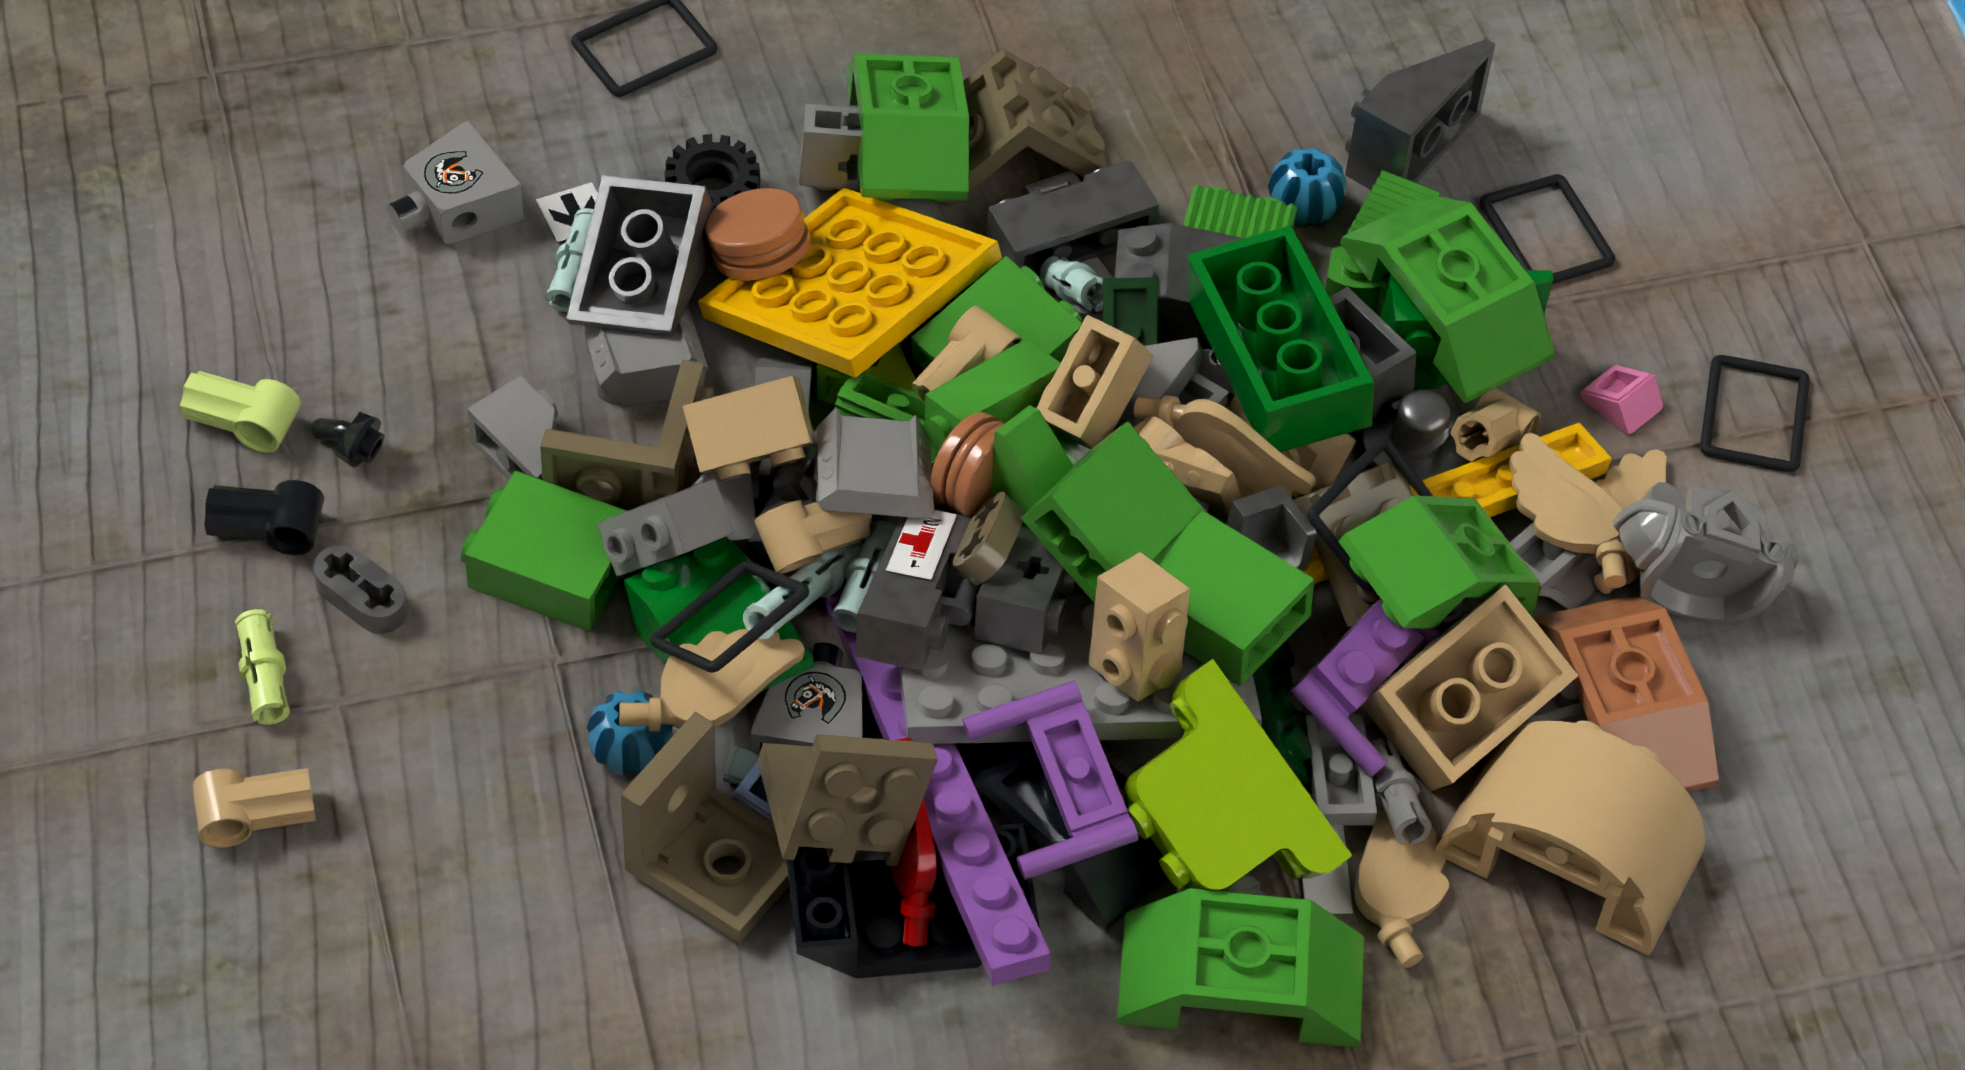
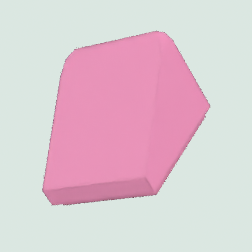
[1580,364,1663,434]

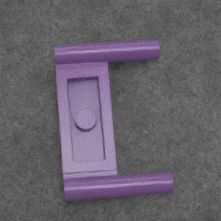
[1290,598,1442,777]
[962,680,1138,880]

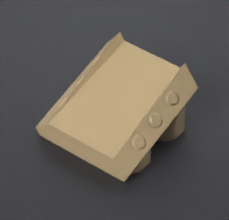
[1134,416,1242,521]

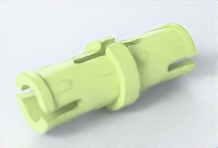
[235,609,290,725]

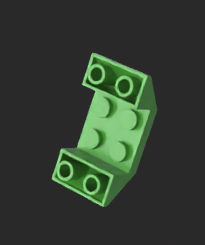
[846,53,969,202]
[1340,195,1555,403]
[1338,496,1540,628]
[1117,888,1364,1048]

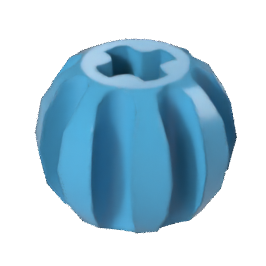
[1268,147,1347,226]
[587,690,673,776]

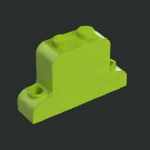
[1124,659,1352,891]

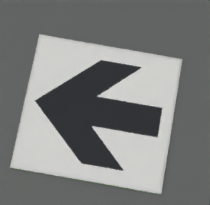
[536,182,598,243]

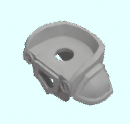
[1613,482,1799,624]

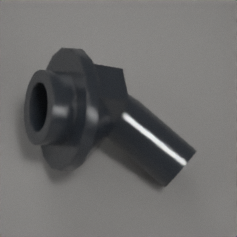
[311,412,385,468]

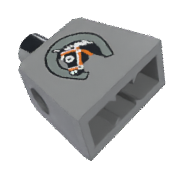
[387,121,524,245]
[751,642,863,754]

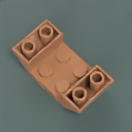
[1532,595,1719,792]

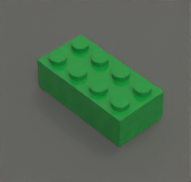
[1187,225,1374,452]

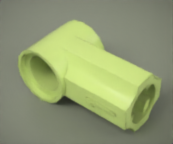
[179,371,301,454]

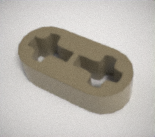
[953,492,1025,585]

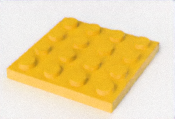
[698,187,1002,378]

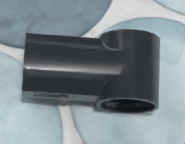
[204,480,325,555]

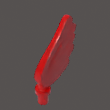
[889,738,937,946]

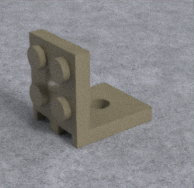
[944,48,1108,206]
[540,360,713,511]
[1292,461,1414,627]
[621,712,789,944]
[757,734,938,866]

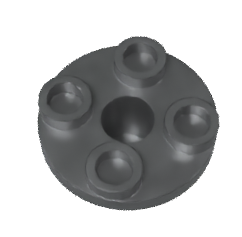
[1361,390,1469,485]

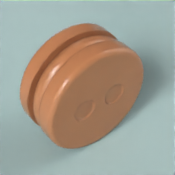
[705,188,810,281]
[930,412,1005,518]

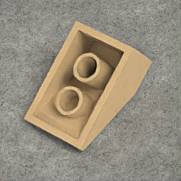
[1361,584,1579,791]

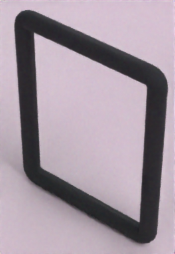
[571,0,718,97]
[1480,174,1615,284]
[1700,355,1810,472]
[1307,438,1433,592]
[650,561,810,673]

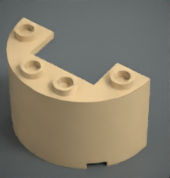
[1435,720,1705,956]

